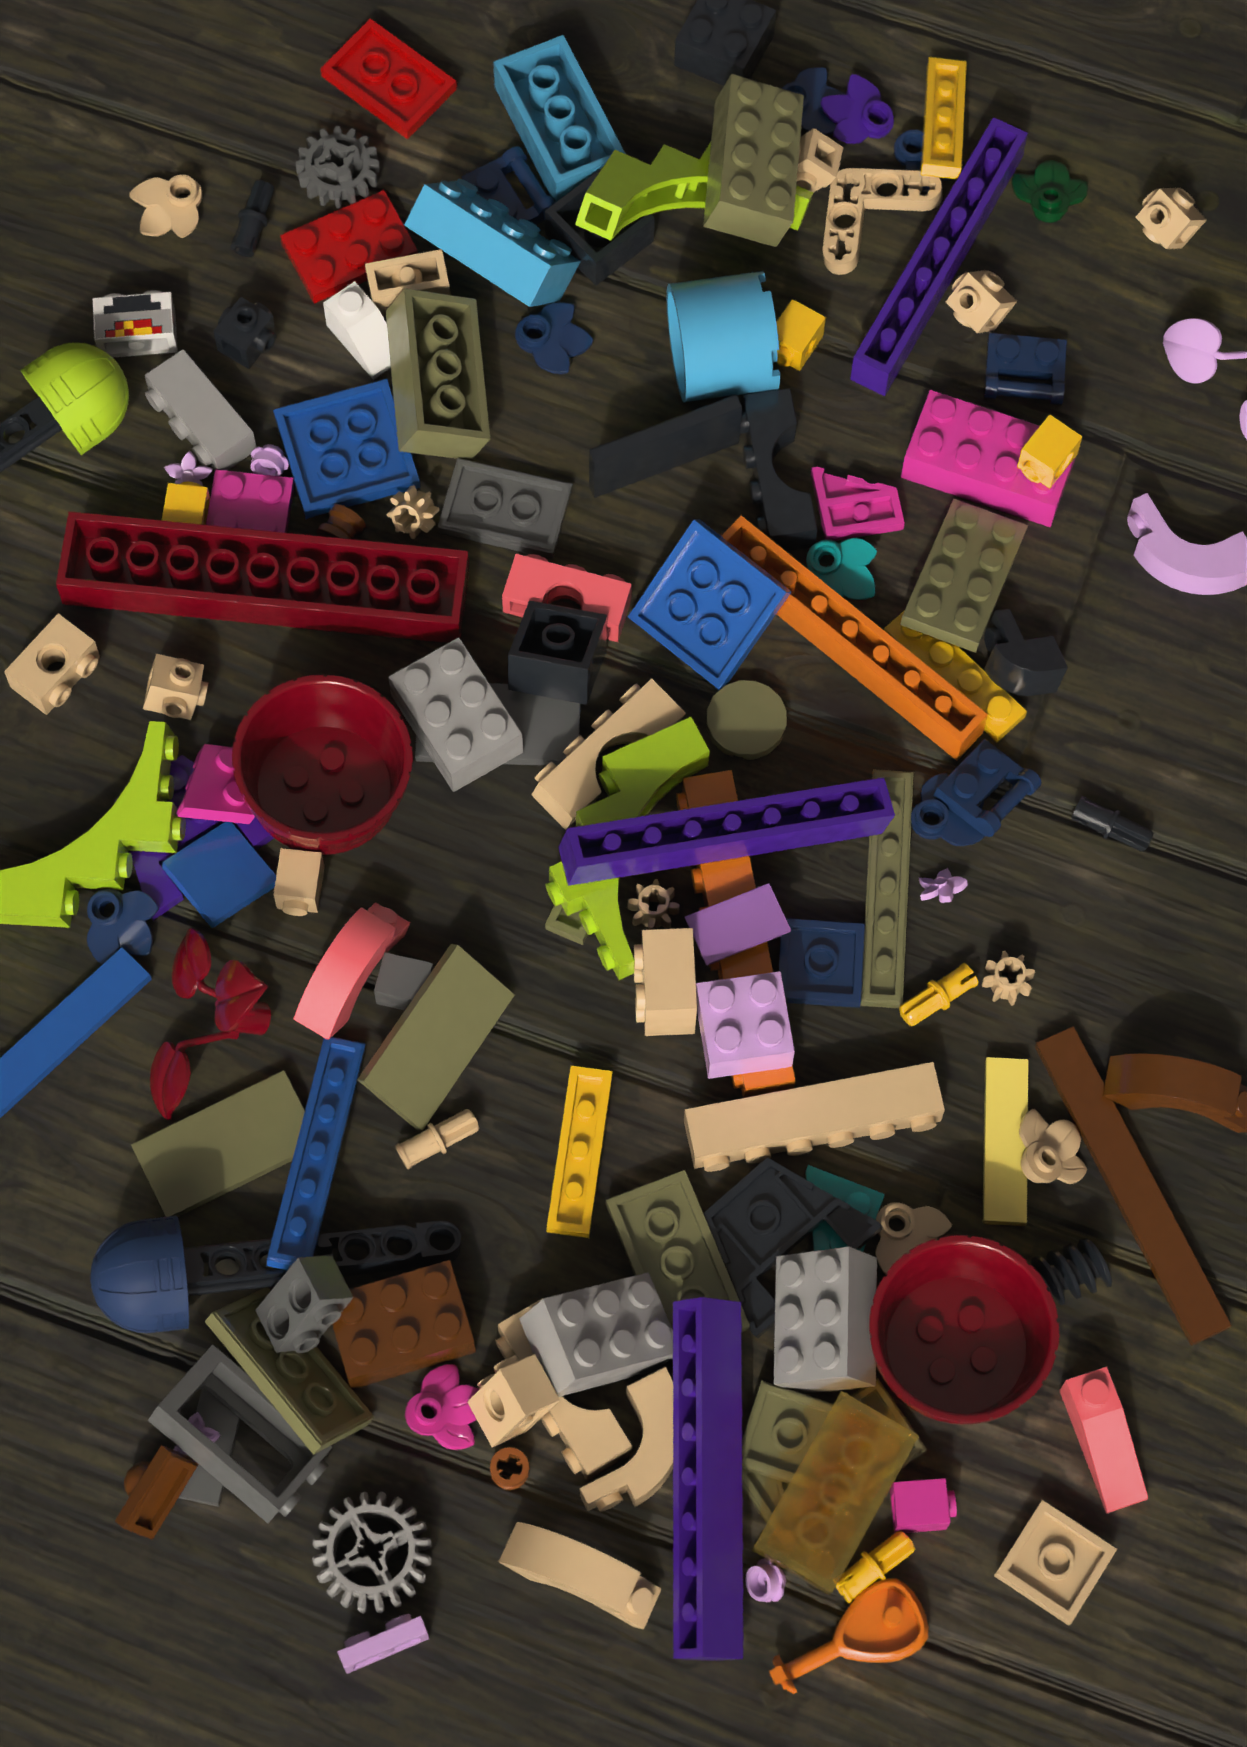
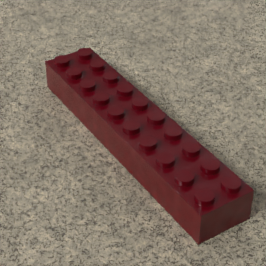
[56,511,470,643]

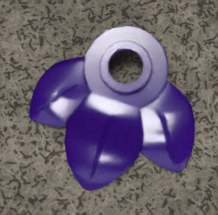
[821,74,894,144]

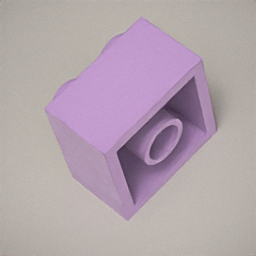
[696,971,795,1079]

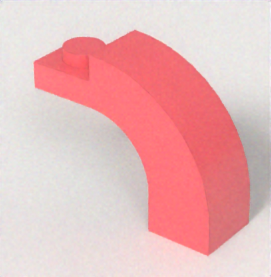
[294,902,410,1040]

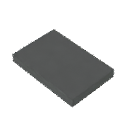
[437,458,572,559]

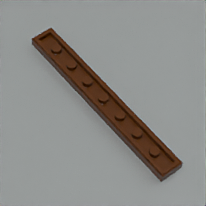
[1035,1026,1231,1346]

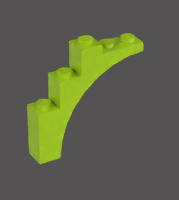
[575,142,814,240]
[545,717,710,980]
[0,721,186,928]

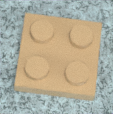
[994,1500,1117,1625]

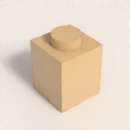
[274,848,324,916]

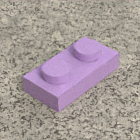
[337,1614,429,1674]

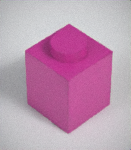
[890,1478,957,1534]

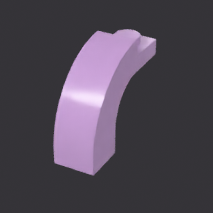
[1127,493,1247,595]

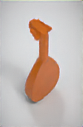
[769,1578,929,1694]

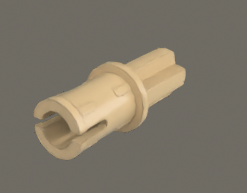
[395,1109,479,1169]

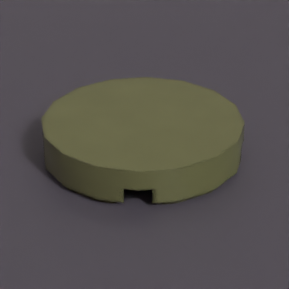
[707,680,787,760]

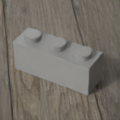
[145,349,256,471]

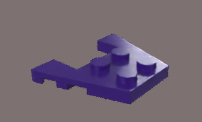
[115,755,274,920]

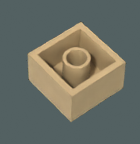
[634,928,697,1036]

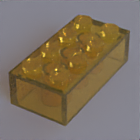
[752,1391,919,1596]

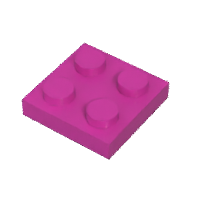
[206,469,295,533]

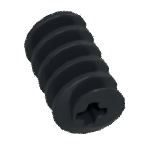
[1030,1238,1112,1305]

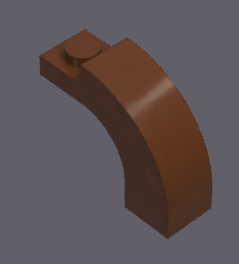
[1103,1053,1247,1133]

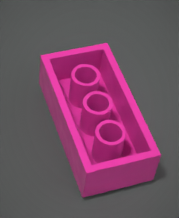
[901,390,1076,528]

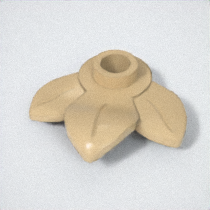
[130,175,202,238]
[1019,1109,1087,1184]
[875,1202,952,1276]

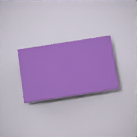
[685,883,791,966]

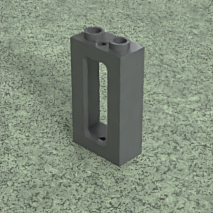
[148,1344,332,1523]

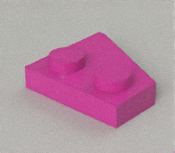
[177,744,255,824]

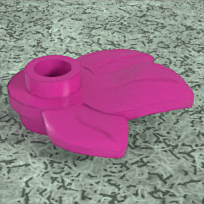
[405,1364,479,1450]

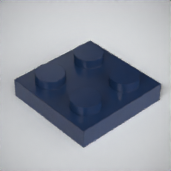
[778,918,865,1008]

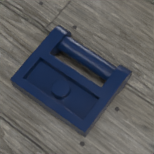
[461,146,556,225]
[984,333,1067,405]
[933,739,1042,837]

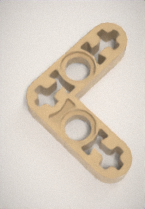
[823,168,943,275]

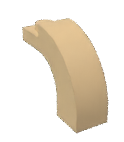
[580,1367,673,1512]
[499,1522,661,1630]

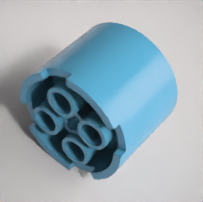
[667,271,780,402]

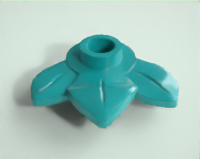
[806,538,877,600]

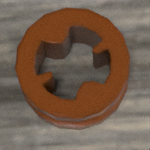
[490,1447,530,1490]

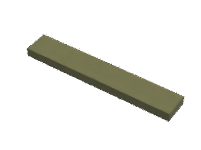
[860,769,914,1009]

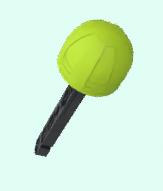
[0,343,129,473]

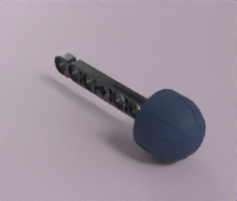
[90,1216,461,1333]

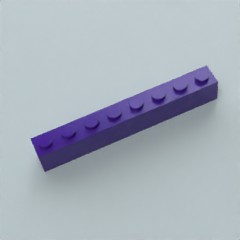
[850,117,1028,396]
[558,777,895,886]
[673,1297,744,1660]

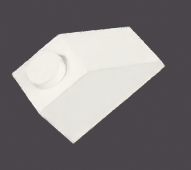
[323,281,391,380]

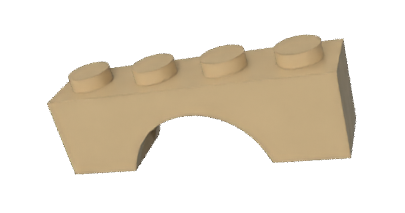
[531,679,686,830]
[495,1298,632,1481]

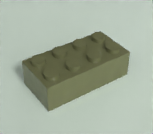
[703,74,804,247]
[386,288,490,460]

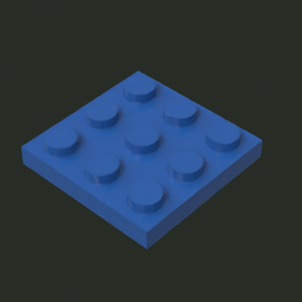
[273,379,420,519]
[628,519,792,690]

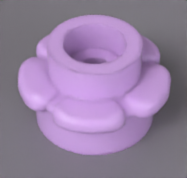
[251,444,289,476]
[745,1559,786,1603]

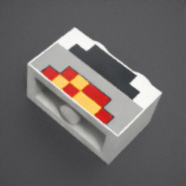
[92,290,178,357]

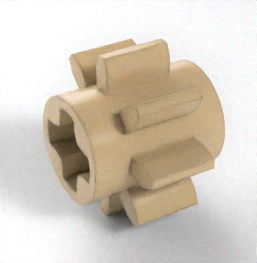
[387,485,439,539]
[628,879,679,930]
[982,951,1035,1006]

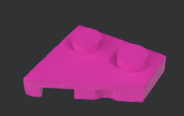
[811,467,905,541]

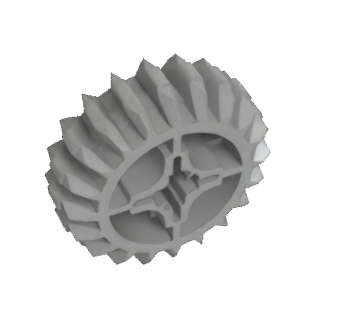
[312,1492,432,1613]

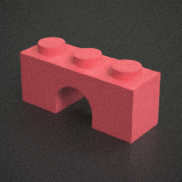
[502,554,632,642]

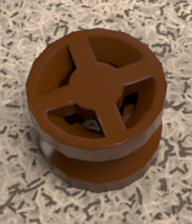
[316,504,366,540]

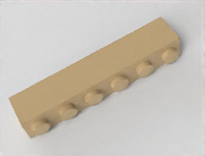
[684,1062,945,1172]

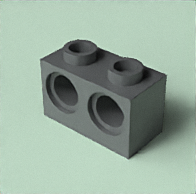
[255,1256,353,1353]

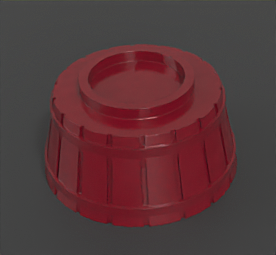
[232,675,413,855]
[869,1235,1060,1424]

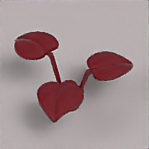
[150,928,271,1120]

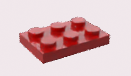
[321,18,457,140]
[280,190,418,304]

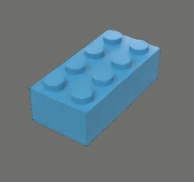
[493,35,625,202]
[404,179,581,307]

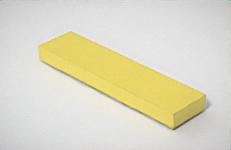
[983,1057,1028,1226]

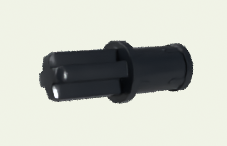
[230,180,274,257]
[1071,796,1154,852]

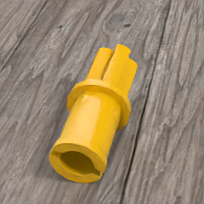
[899,963,978,1026]
[832,1531,915,1603]

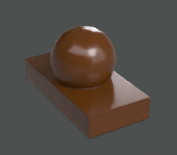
[115,1445,199,1540]

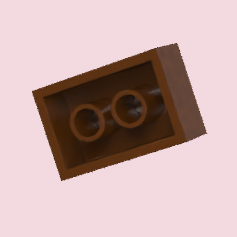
[332,1260,476,1390]

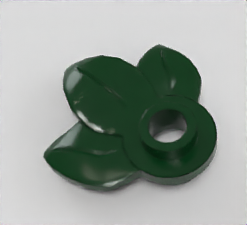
[1012,160,1088,223]

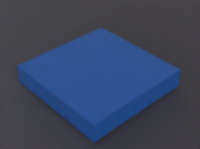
[162,822,276,928]

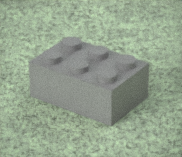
[388,637,523,792]
[774,1247,877,1394]
[519,1272,673,1397]

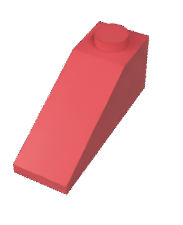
[1060,1366,1148,1514]

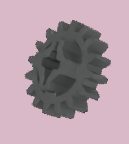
[296,126,380,208]

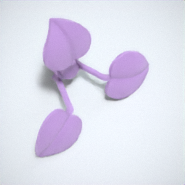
[1163,318,1247,440]

